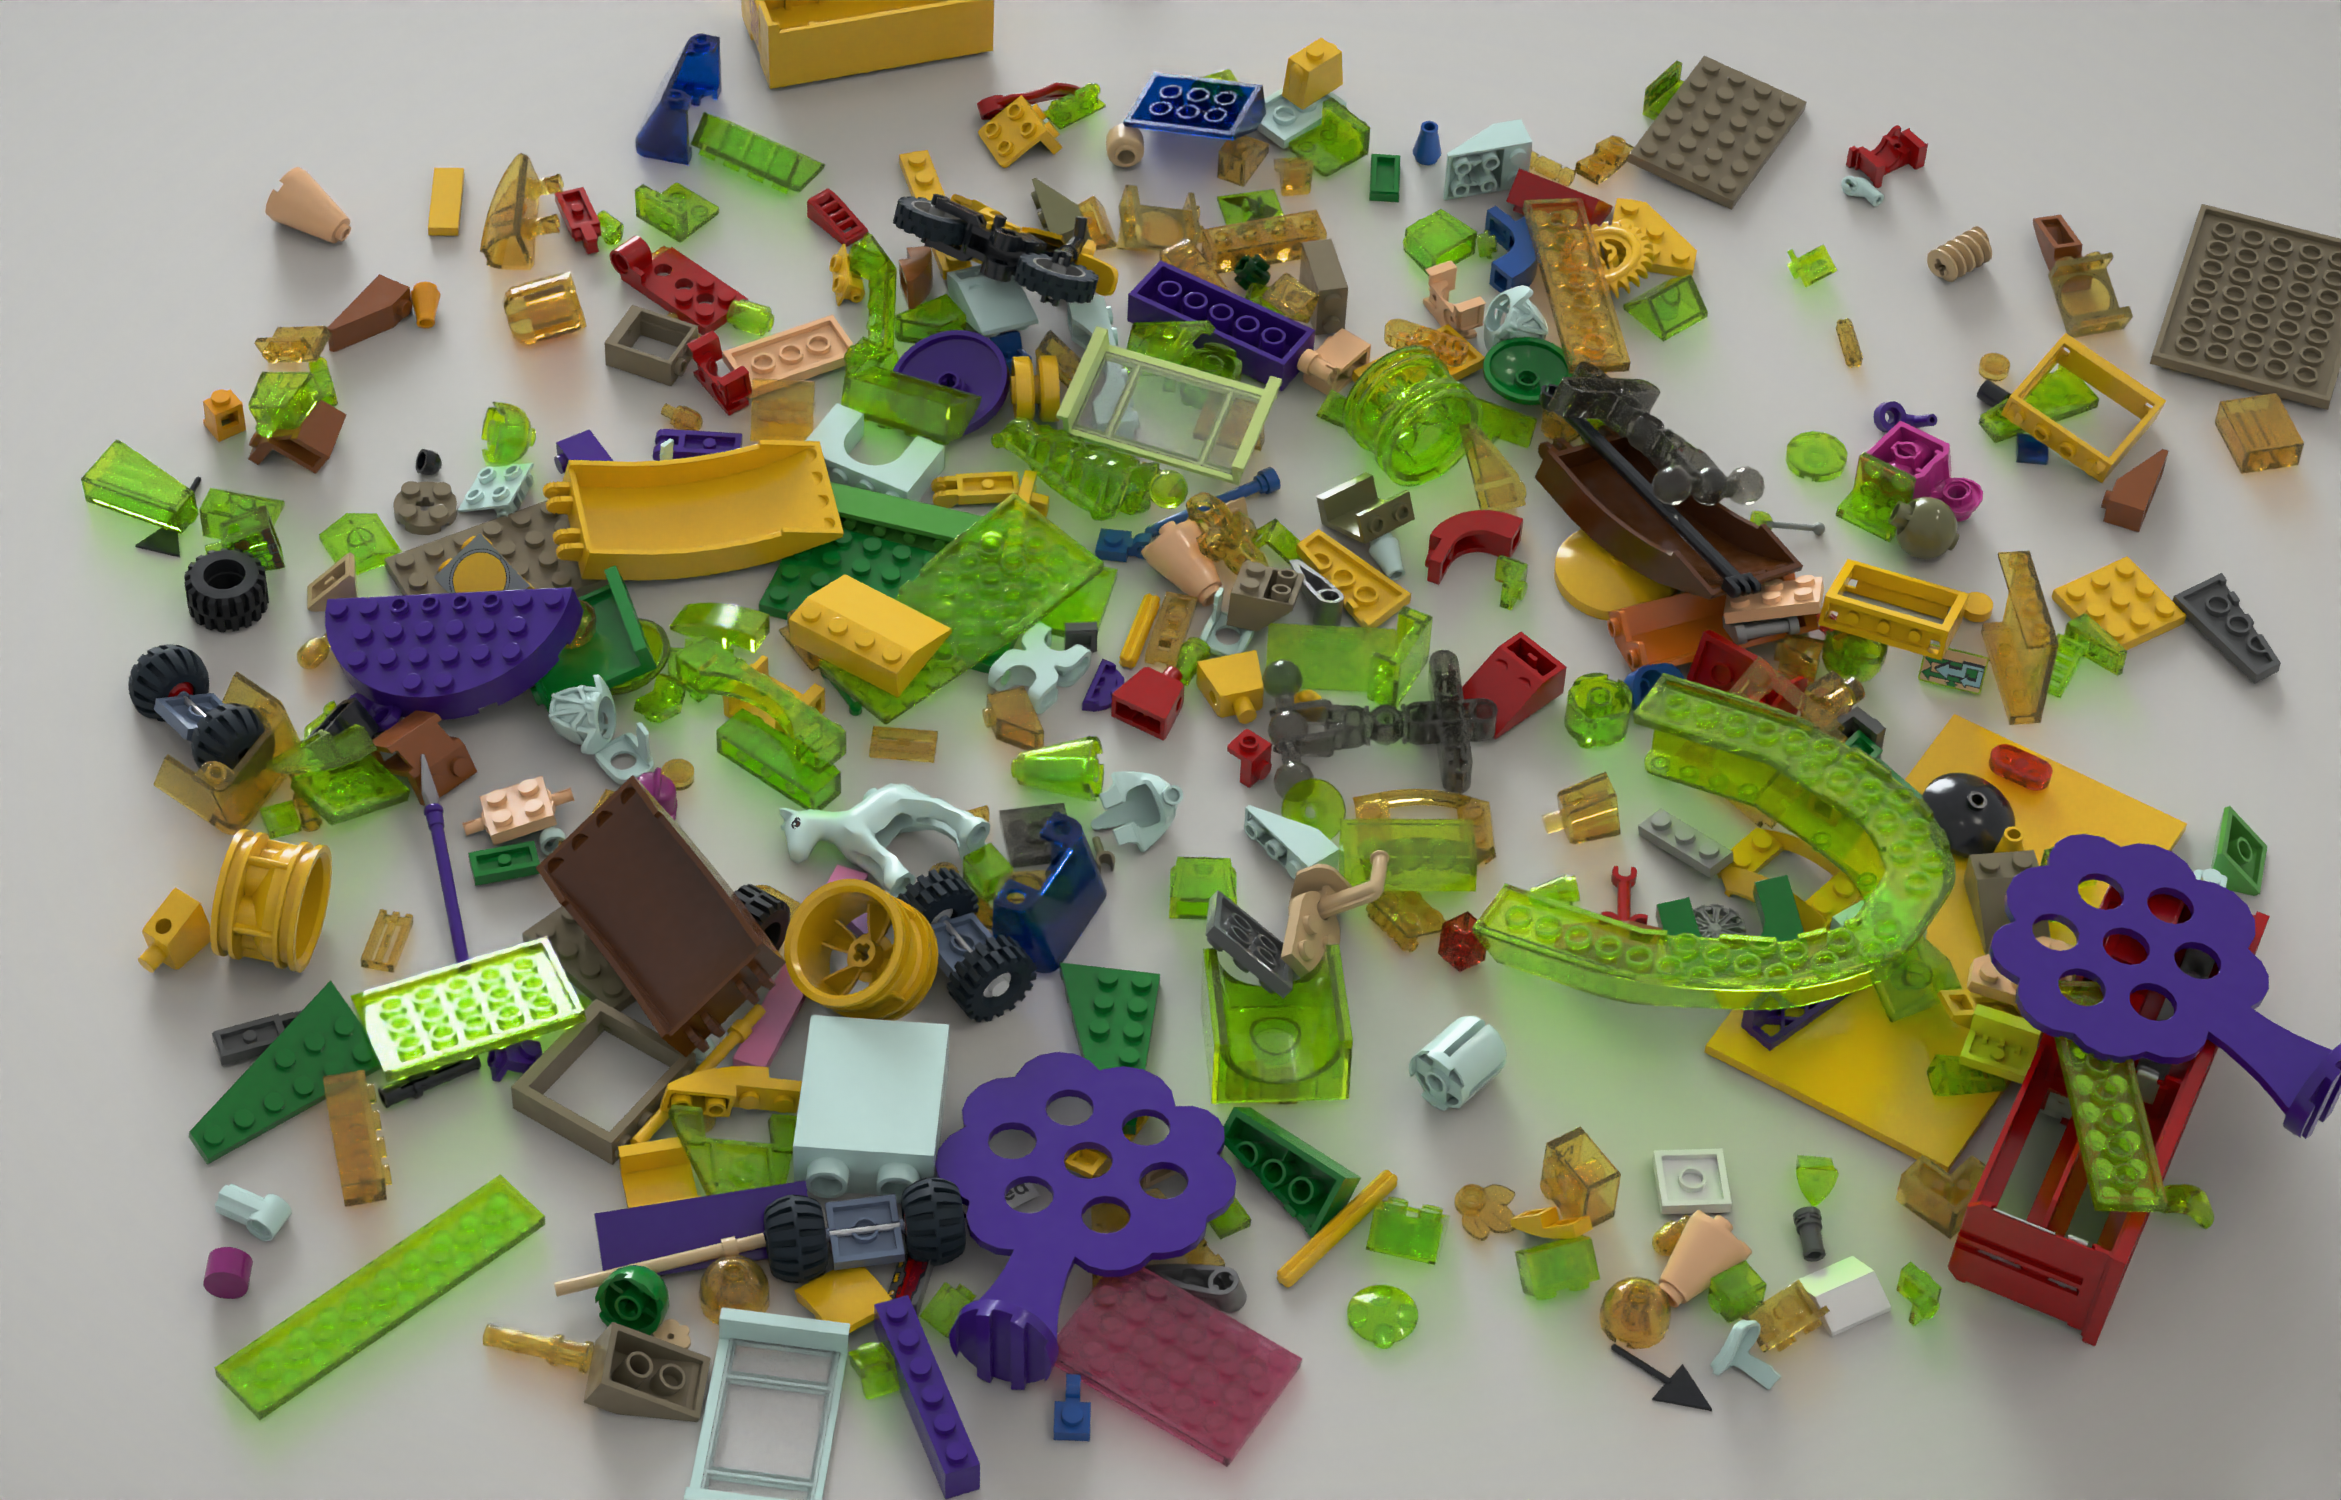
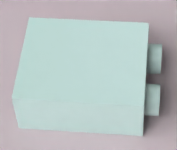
[793,1015,949,1203]

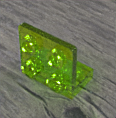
[635,183,719,243]
[1836,452,1916,542]

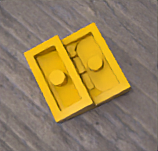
[794,1267,892,1333]

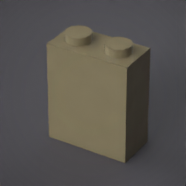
[1299,239,1348,335]

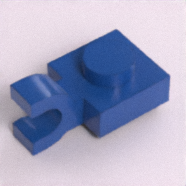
[1095,528,1152,562]
[1053,1374,1091,1441]

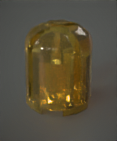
[502,272,587,346]

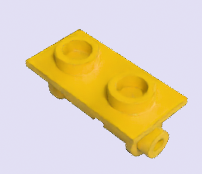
[829,244,865,306]

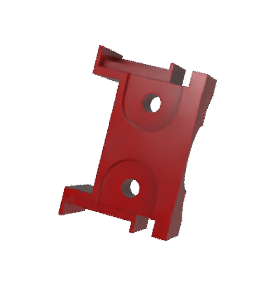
[1846,125,1928,188]
[687,330,753,416]

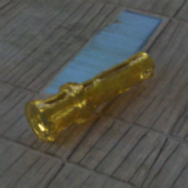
[483,1323,594,1373]

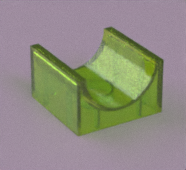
[1200,944,1353,1104]

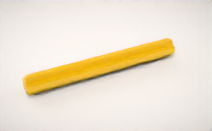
[1277,1170,1398,1288]

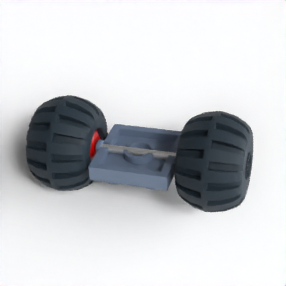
[128,644,273,784]
[764,1177,966,1283]

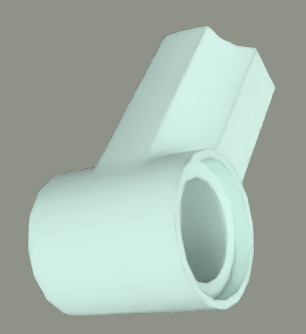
[215,1184,292,1241]

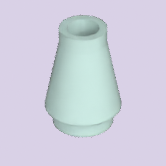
[1369,533,1405,581]

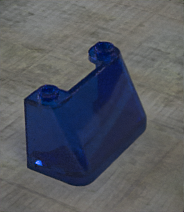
[635,33,722,165]

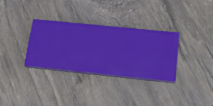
[594,1181,808,1276]

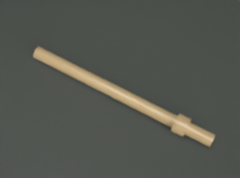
[554,1233,766,1297]

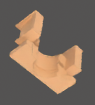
[1423,260,1486,340]

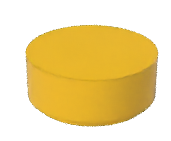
[1963,592,1993,622]

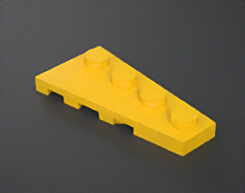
[1296,529,1411,634]

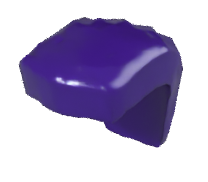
[349,693,402,733]

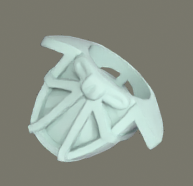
[1484,285,1548,352]
[548,674,616,755]

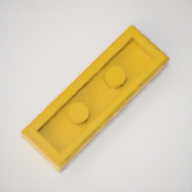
[428,167,465,236]

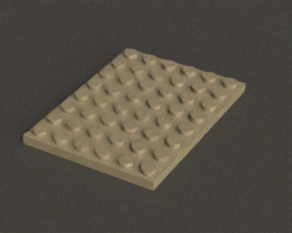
[2150,204,2341,410]

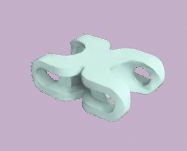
[988,622,1091,714]

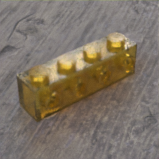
[1201,210,1327,275]
[323,1070,392,1207]

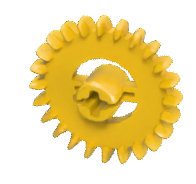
[1557,221,1655,301]

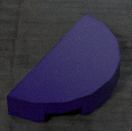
[1082,658,1125,712]

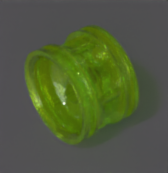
[1342,345,1483,487]

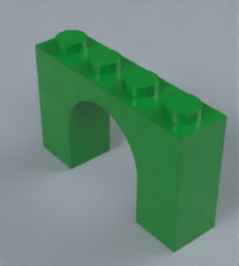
[1656,875,1809,990]

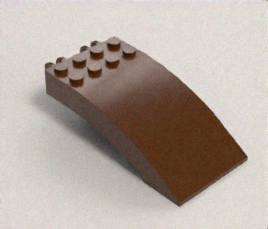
[1535,424,1803,600]
[536,775,786,1057]

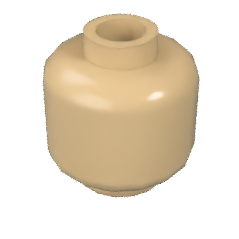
[1106,124,1144,167]

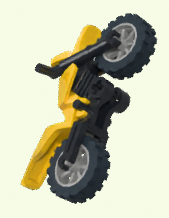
[893,194,1118,307]

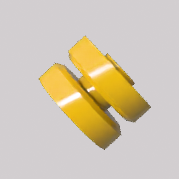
[1010,355,1060,424]

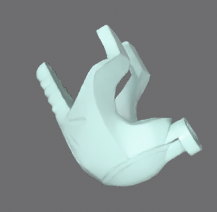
[1091,771,1183,852]

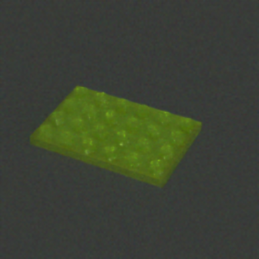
[350,936,587,1083]

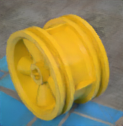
[784,879,939,1021]

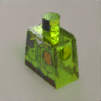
[205,505,285,571]

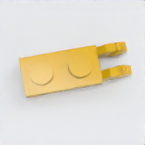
[931,471,1020,508]

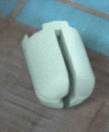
[1409,1016,1507,1111]

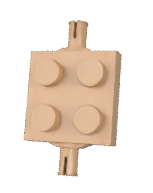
[462,776,575,845]

